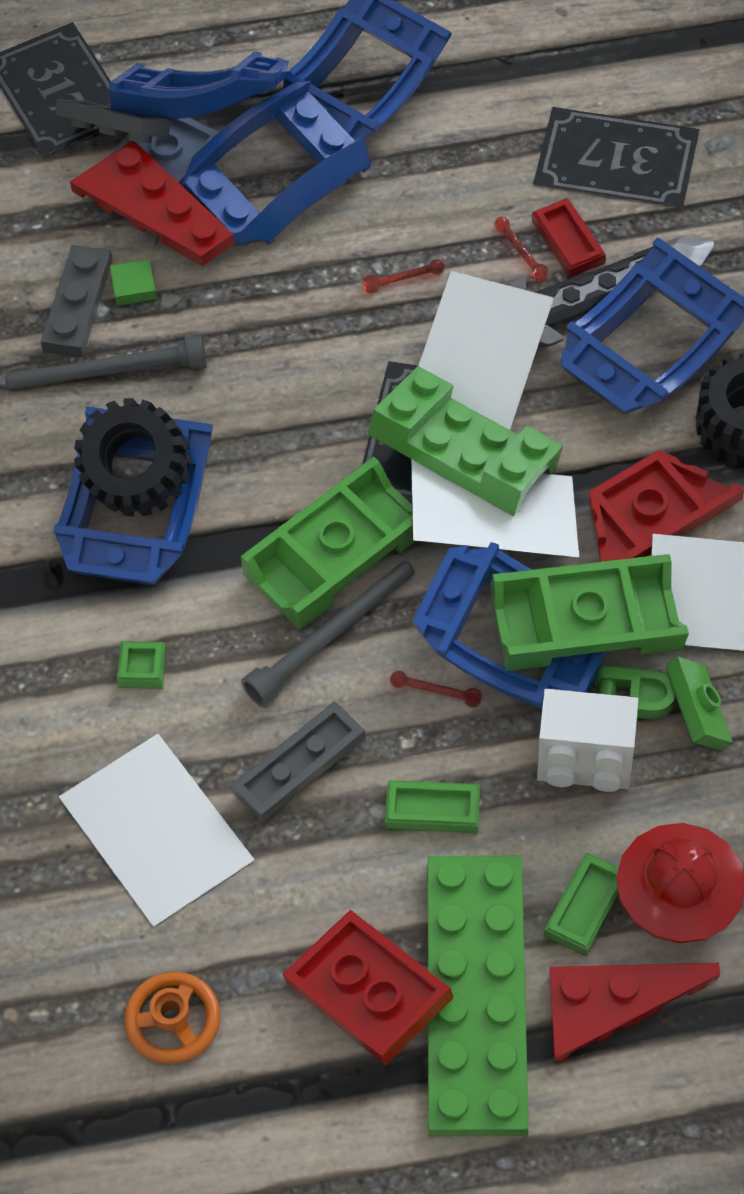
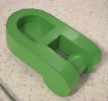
[594,666,676,719]

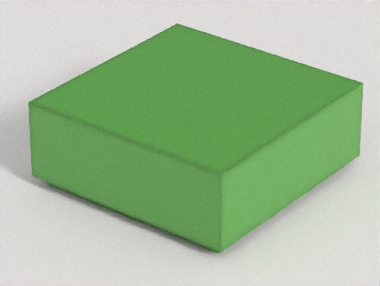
[110,259,157,306]
[117,641,167,689]

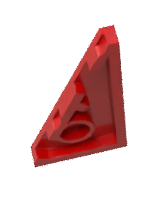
[549,962,720,1062]

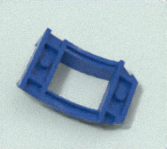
[283,0,452,141]
[109,51,289,119]
[181,81,371,245]
[561,237,744,414]
[53,406,213,585]
[413,542,608,708]

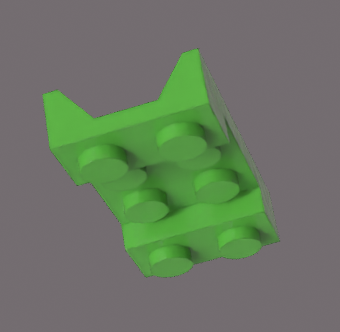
[368,366,563,516]
[241,456,416,631]
[489,554,689,671]

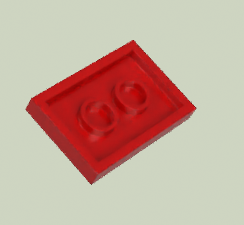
[282,909,454,1066]

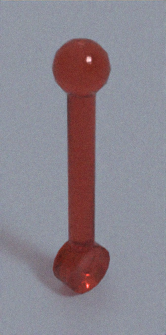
[494,216,548,282]
[362,259,445,293]
[390,670,482,708]

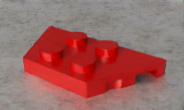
[588,450,744,562]

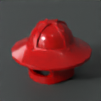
[616,823,744,944]

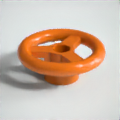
[124,972,221,1064]

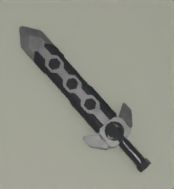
[509,236,714,347]

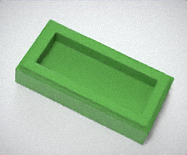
[385,780,480,833]
[544,852,619,957]

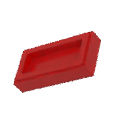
[532,198,606,278]

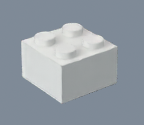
[537,689,639,792]

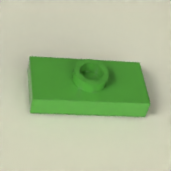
[666,656,733,751]

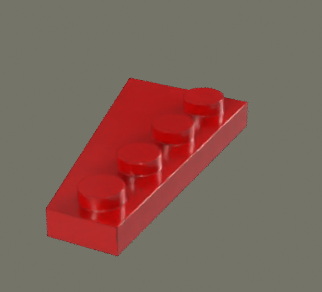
[70,141,235,266]

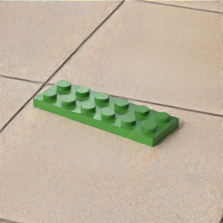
[428,855,528,1136]

